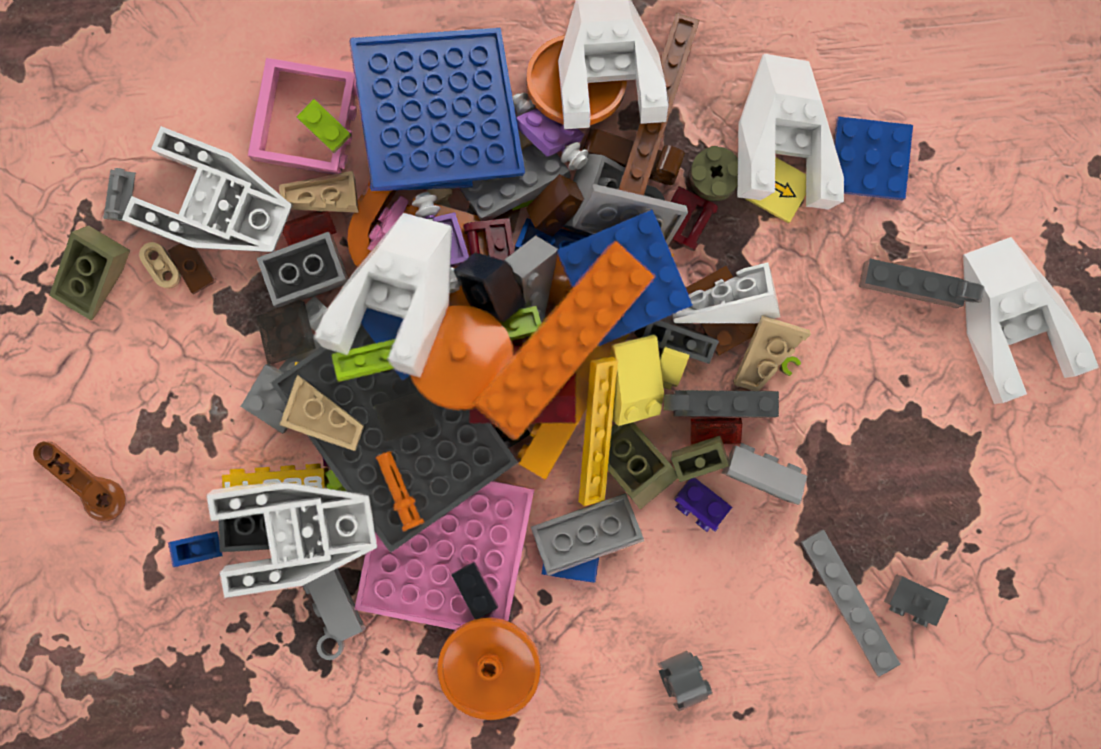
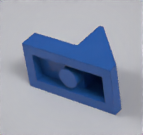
[168,531,223,568]

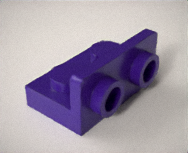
[673,478,733,532]

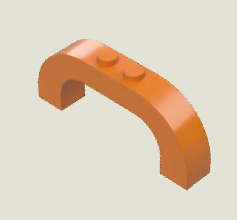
[347,181,397,268]

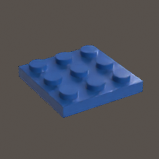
[834,116,913,200]

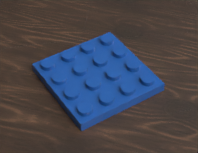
[556,209,693,347]

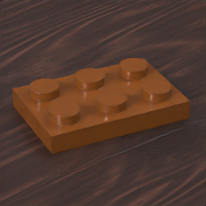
[686,265,758,356]

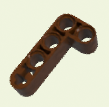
[583,128,685,185]

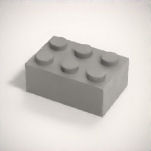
[257,232,348,309]

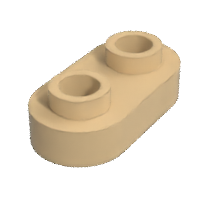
[139,242,181,289]

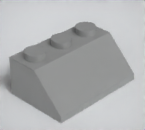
[563,154,625,237]
[722,443,807,505]

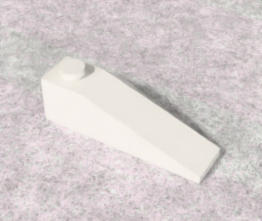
[673,262,780,323]

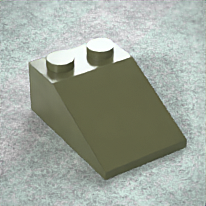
[49,225,130,320]
[608,422,678,510]

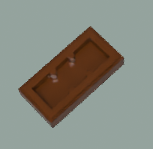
[167,243,215,294]

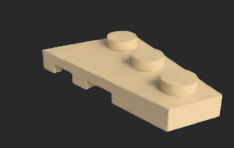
[279,171,359,213]
[733,315,811,391]
[280,375,364,451]

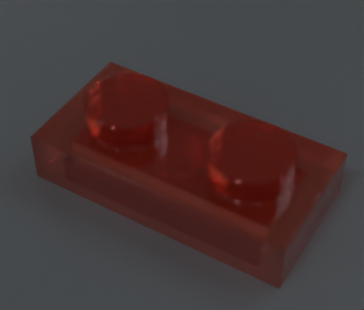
[282,211,337,246]
[690,418,743,445]

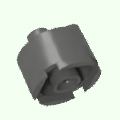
[658,651,712,711]

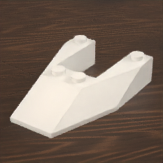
[558,0,668,129]
[737,54,844,210]
[122,126,293,252]
[315,213,452,377]
[963,237,1099,404]
[206,482,377,598]

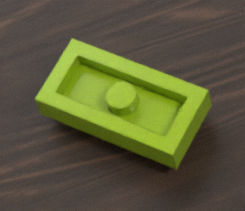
[296,99,352,153]

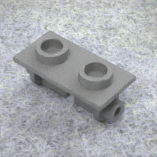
[103,168,136,221]

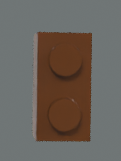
[526,174,584,237]

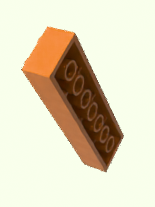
[472,241,655,439]

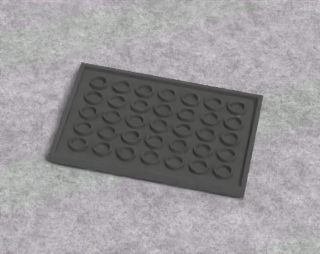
[271,323,518,553]

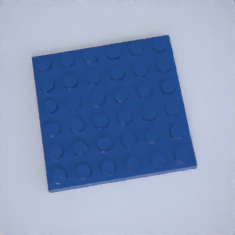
[349,28,525,191]

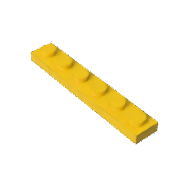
[578,356,618,506]

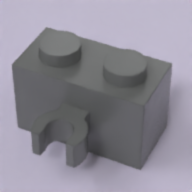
[884,574,949,627]

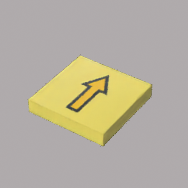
[746,157,806,224]

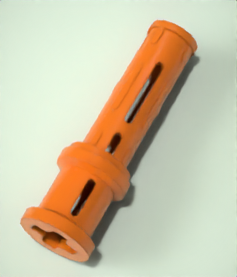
[376,451,425,531]

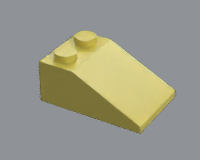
[610,335,664,426]

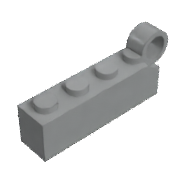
[303,568,366,660]

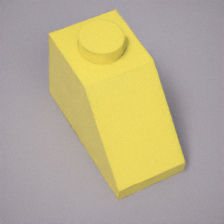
[659,347,689,390]

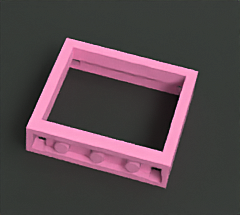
[248,58,357,175]

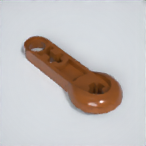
[33,441,126,522]

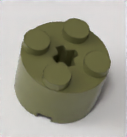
[689,146,738,202]

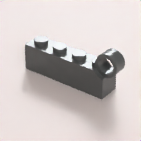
[859,259,984,308]
[664,390,779,418]

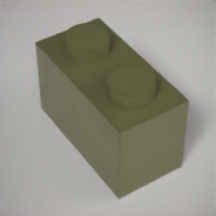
[671,436,729,482]

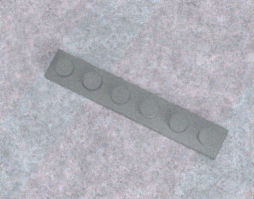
[801,530,901,677]

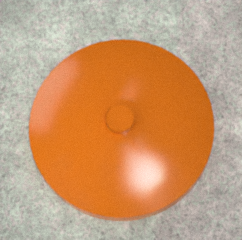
[526,35,627,125]
[410,306,513,410]
[437,618,541,720]

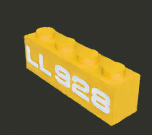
[222,463,329,489]

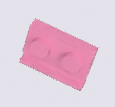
[367,195,409,251]

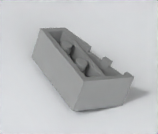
[505,236,558,321]

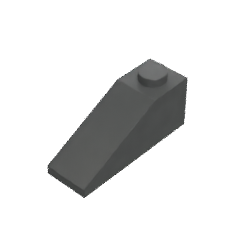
[634,318,719,364]

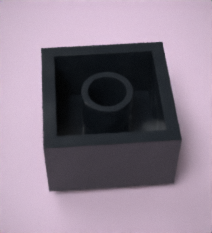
[453,252,526,322]

